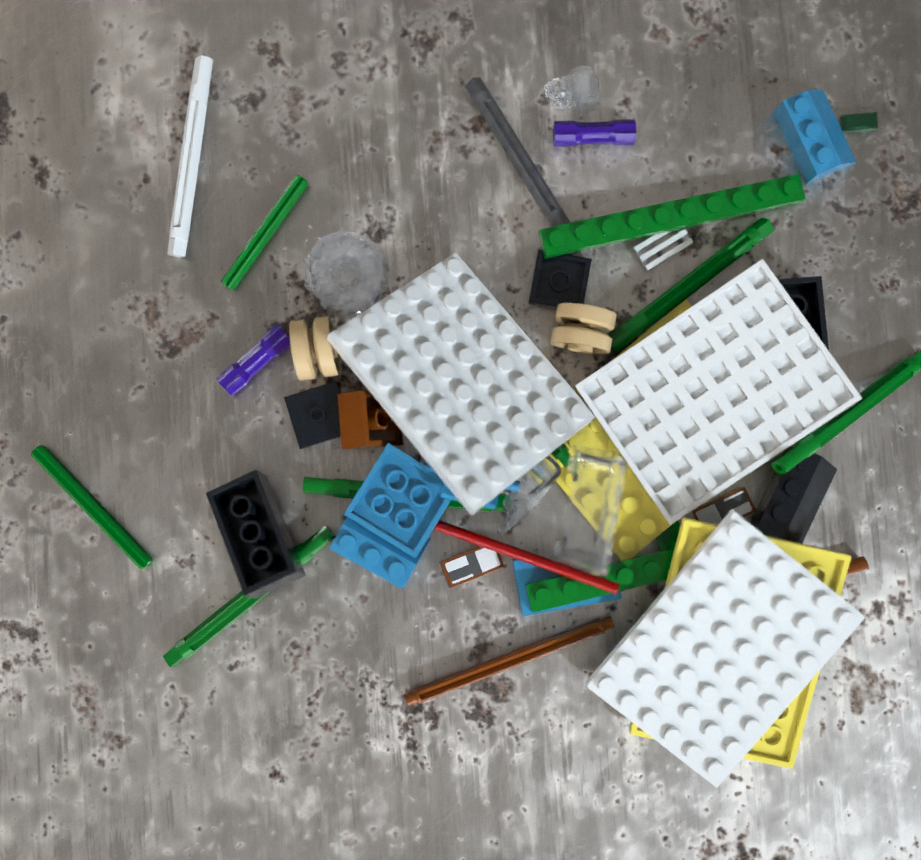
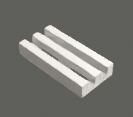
[632,229,694,272]

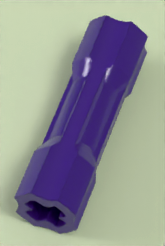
[553,119,636,147]
[216,324,291,396]

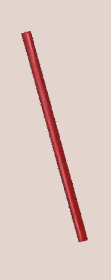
[434,520,620,595]

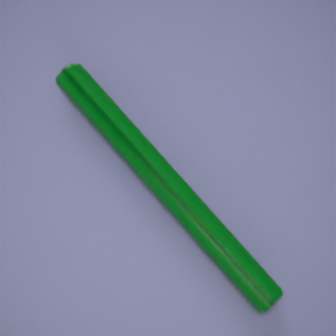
[31,445,153,570]

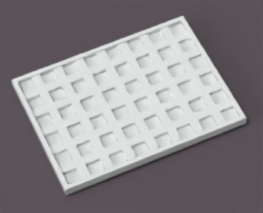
[327,252,596,516]
[575,259,862,525]
[585,509,866,787]

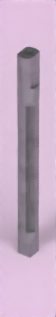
[465,77,577,255]

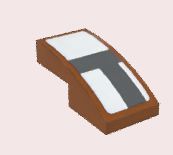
[692,486,756,525]
[439,546,504,588]

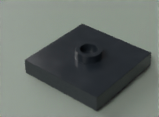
[528,249,592,309]
[284,381,341,449]

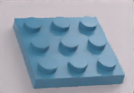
[344,443,451,559]

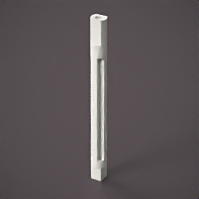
[167,55,213,258]

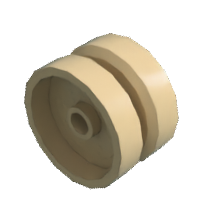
[551,303,617,355]
[289,315,340,381]

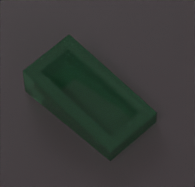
[840,112,878,133]

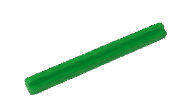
[221,175,308,290]

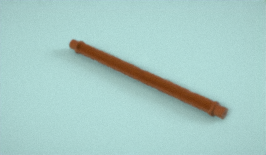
[404,616,615,706]

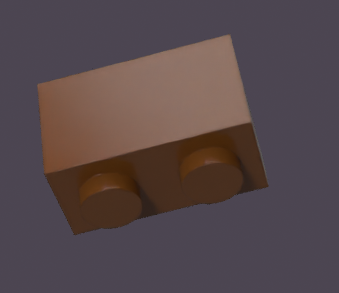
[337,390,403,449]

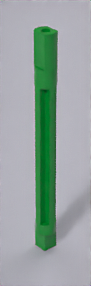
[609,217,775,353]
[771,350,921,475]
[302,477,509,512]
[162,525,336,667]

